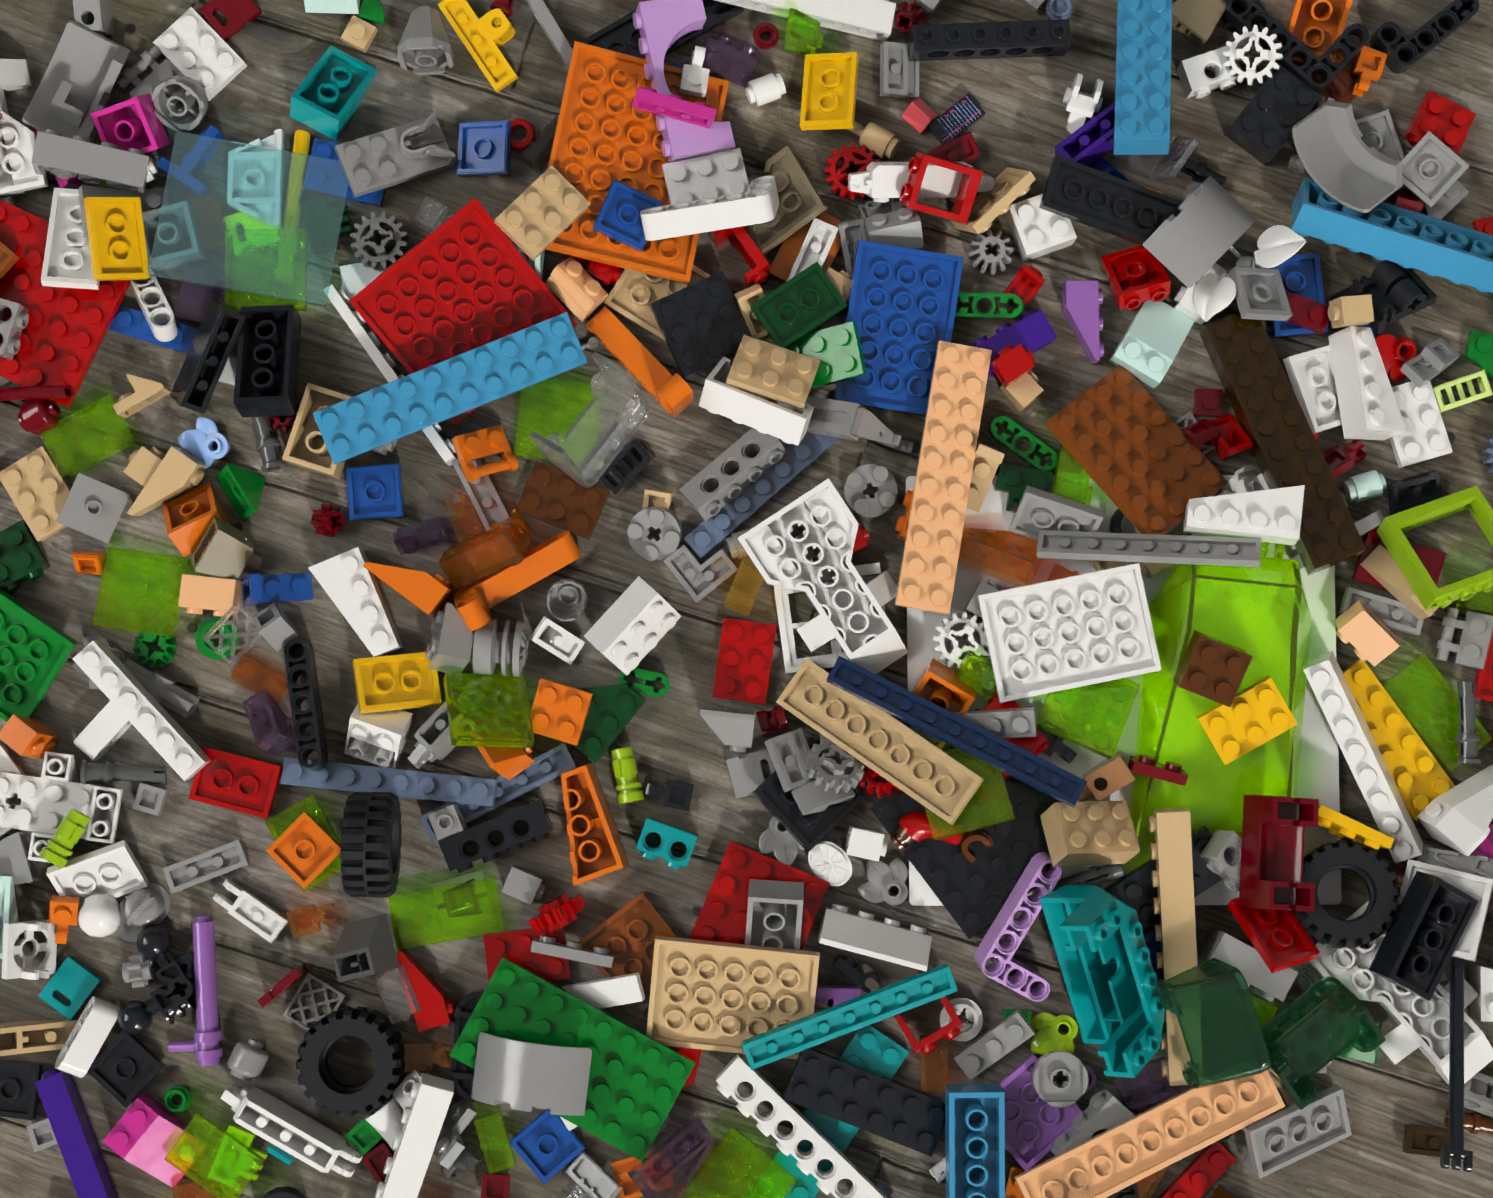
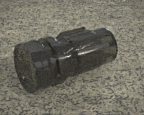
[520,117,558,173]

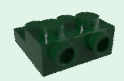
[0,520,50,594]

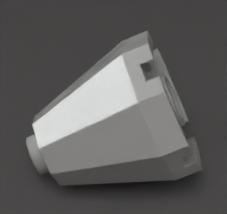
[397,6,454,76]

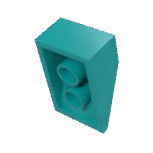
[290,45,377,141]

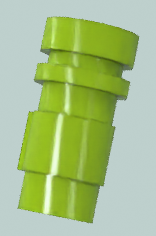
[611,747,644,805]
[39,808,91,868]

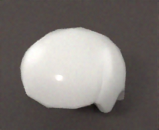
[78,894,121,937]

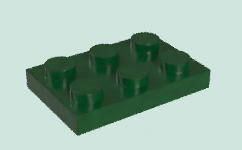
[750,262,848,349]

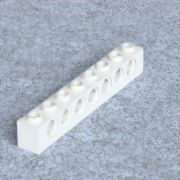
[716,1053,888,1198]

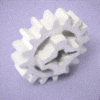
[1223,25,1283,86]
[932,612,989,671]

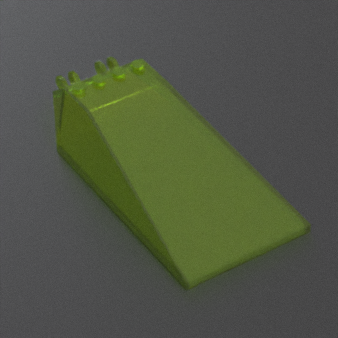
[1124,535,1312,882]

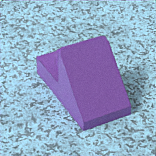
[815,985,861,1007]

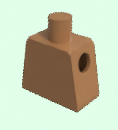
[1078,751,1136,802]

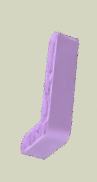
[974,852,1062,1002]

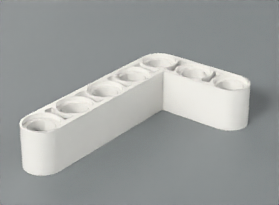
[640,175,779,241]

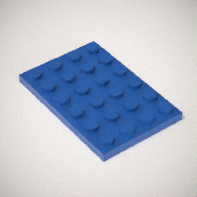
[834,240,964,415]

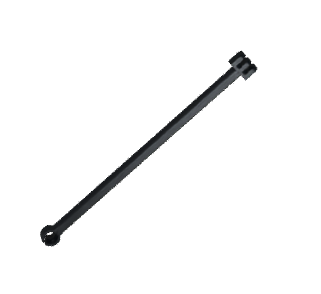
[1440,851,1473,1172]

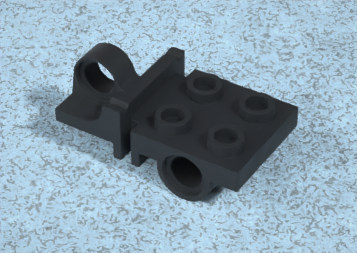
[1325,260,1437,334]

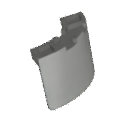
[22,20,130,139]
[1292,101,1403,213]
[1142,176,1257,288]
[471,1032,592,1116]

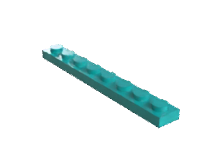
[741,963,958,1070]

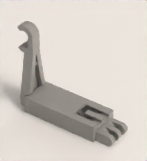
[806,396,914,453]

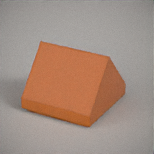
[72,550,106,575]

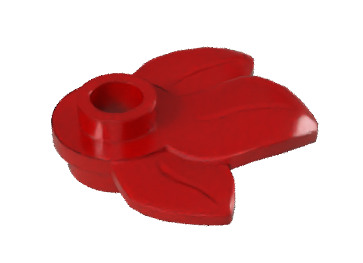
[1375,334,1416,384]

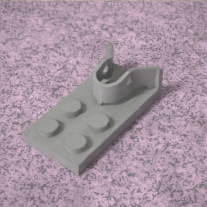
[335,108,456,198]
[1242,1084,1352,1179]

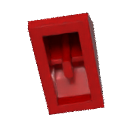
[1209,414,1254,461]

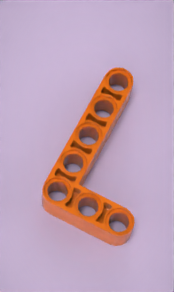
[585,306,694,418]
[454,530,582,631]

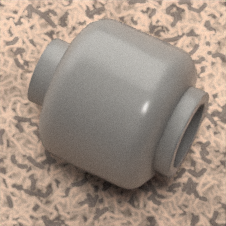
[227,1038,269,1082]

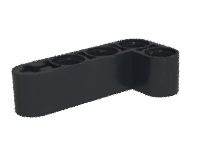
[1370,0,1479,73]

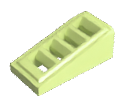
[1432,370,1493,413]

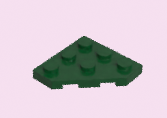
[574,683,647,763]

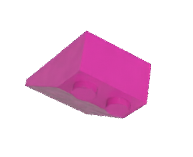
[102,1092,209,1188]

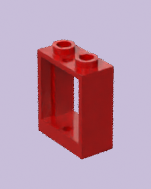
[900,151,983,224]
[894,967,964,1056]

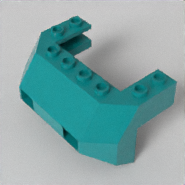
[1039,885,1165,1078]

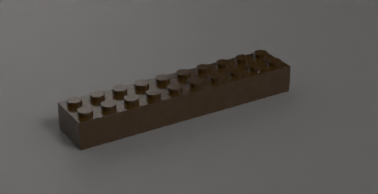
[1200,312,1366,576]

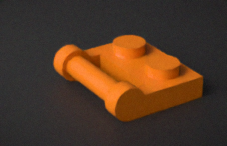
[451,424,519,482]

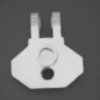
[1062,72,1104,134]

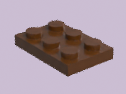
[515,460,610,541]

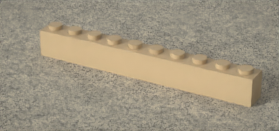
[1149,807,1203,1086]

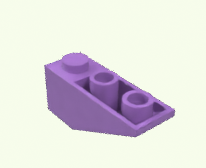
[1062,281,1104,365]

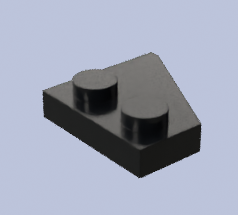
[1387,470,1442,515]

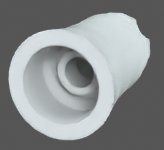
[364,1095,404,1151]

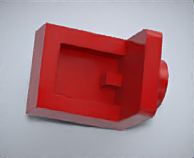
[1003,265,1045,308]

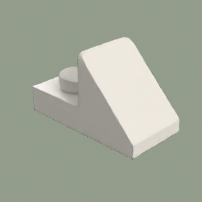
[529,616,585,665]

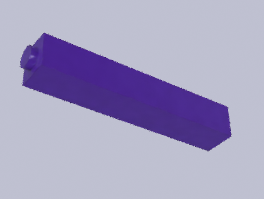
[35,1068,119,1198]

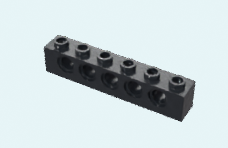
[907,19,1071,61]

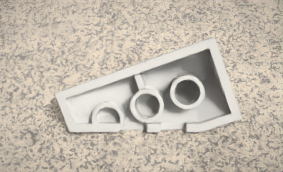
[1417,764,1493,856]

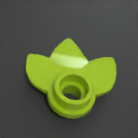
[1031,1012,1078,1055]

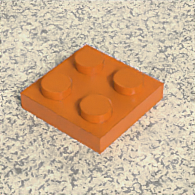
[525,678,594,746]
[266,811,341,889]

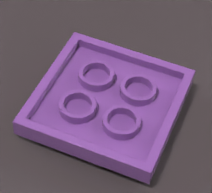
[997,1053,1083,1171]

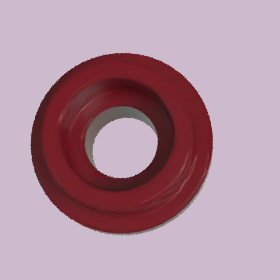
[753,23,779,50]

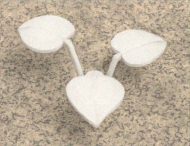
[1194,225,1306,322]

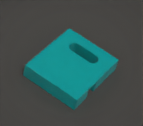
[38,956,103,1020]

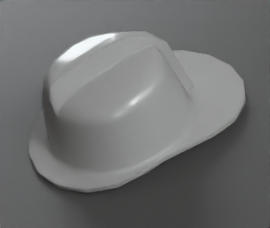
[115,882,171,942]

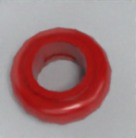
[510,118,536,151]

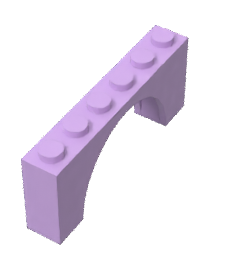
[633,0,736,163]

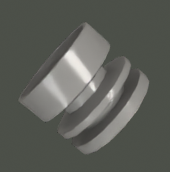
[473,619,529,677]

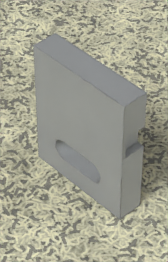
[726,749,775,799]

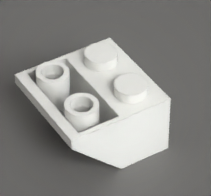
[344,704,413,769]

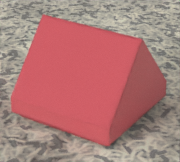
[901,97,939,135]

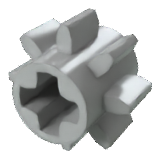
[122,954,155,988]

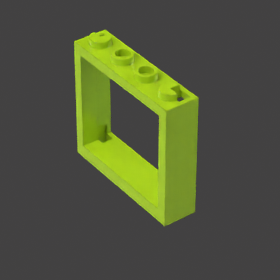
[1376,485,1493,611]

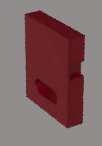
[199,0,262,42]
[257,964,309,1008]

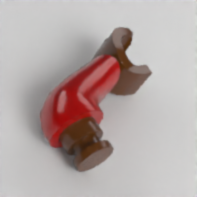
[890,811,994,863]

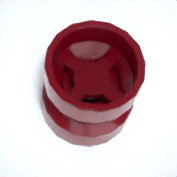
[756,705,789,738]

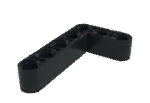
[1224,0,1369,93]

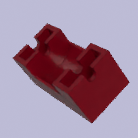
[1239,795,1319,912]

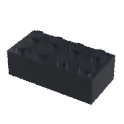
[233,305,302,417]

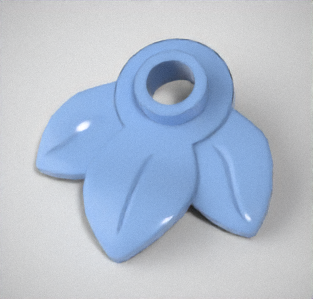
[178,417,230,469]

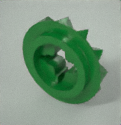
[195,617,240,660]
[133,625,177,668]

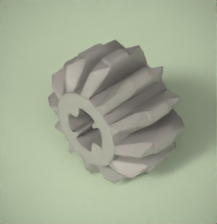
[968,229,1014,275]

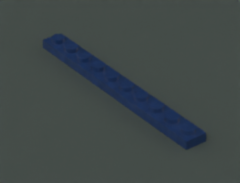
[827,656,1087,808]

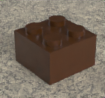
[1173,630,1253,707]

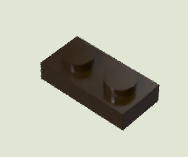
[1402,1124,1449,1157]

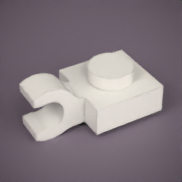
[678,46,710,98]

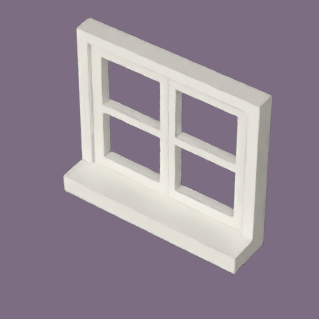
[773,562,886,674]

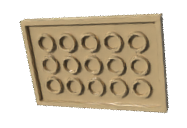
[646,936,820,1059]

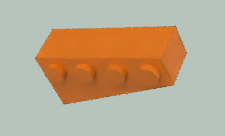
[561,763,629,886]

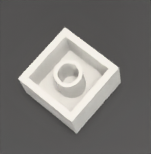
[1005,194,1077,263]

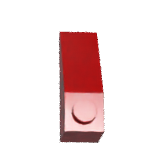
[396,949,456,1032]

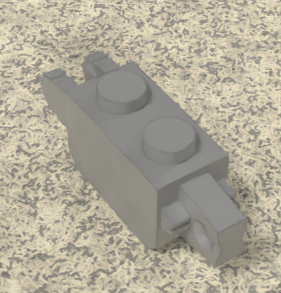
[407,687,488,770]

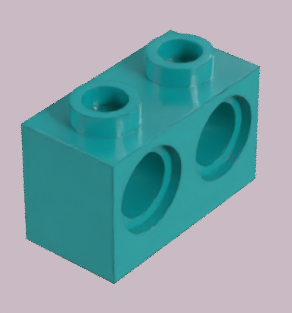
[636,817,698,870]

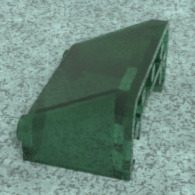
[1158,958,1271,1089]
[1250,977,1386,1110]

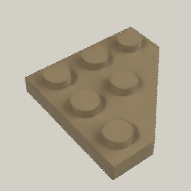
[748,145,828,255]

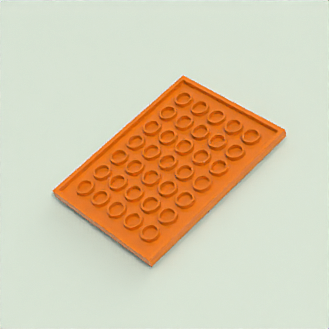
[546,41,729,284]

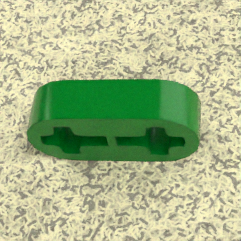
[619,668,670,697]

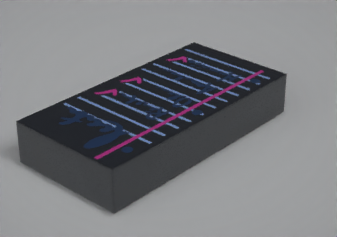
[928,93,985,144]

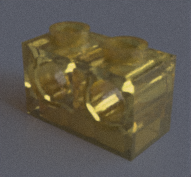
[723,556,764,618]

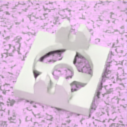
[2,919,57,980]

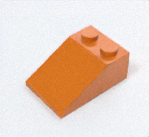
[1282,0,1353,63]
[363,562,456,618]
[912,658,979,750]

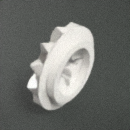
[940,997,983,1042]

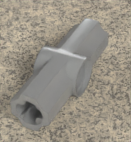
[123,659,200,718]

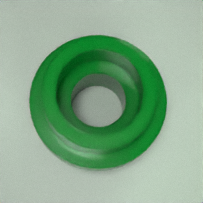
[163,1085,191,1113]

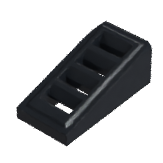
[597,438,656,495]

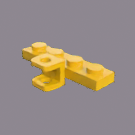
[437,0,518,93]

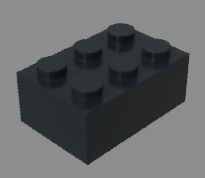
[1224,64,1322,166]

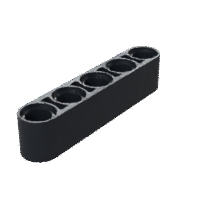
[284,638,328,771]

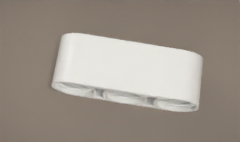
[130,268,178,342]
[74,701,132,762]
[55,997,120,1078]

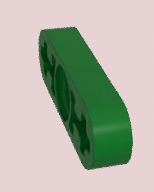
[955,292,1024,319]
[989,416,1058,471]

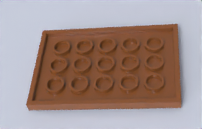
[1045,365,1228,535]

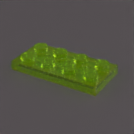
[1382,654,1493,772]
[388,877,505,950]

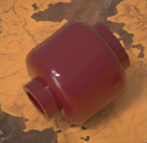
[17,399,61,435]

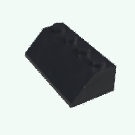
[1369,871,1478,1001]

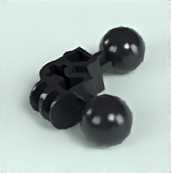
[118,924,196,1035]

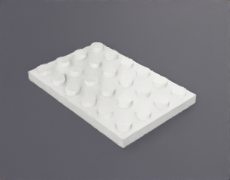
[977,563,1162,703]

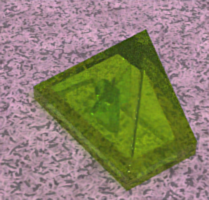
[955,652,997,700]

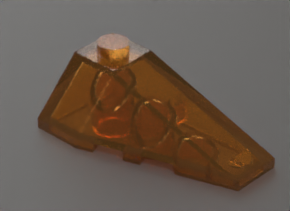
[958,527,1042,588]

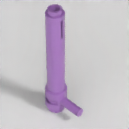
[168,916,223,1066]

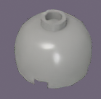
[151,75,208,131]

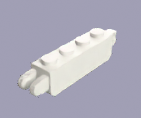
[848,162,995,202]
[220,1084,363,1177]

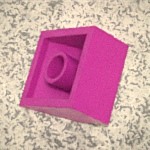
[90,93,171,153]

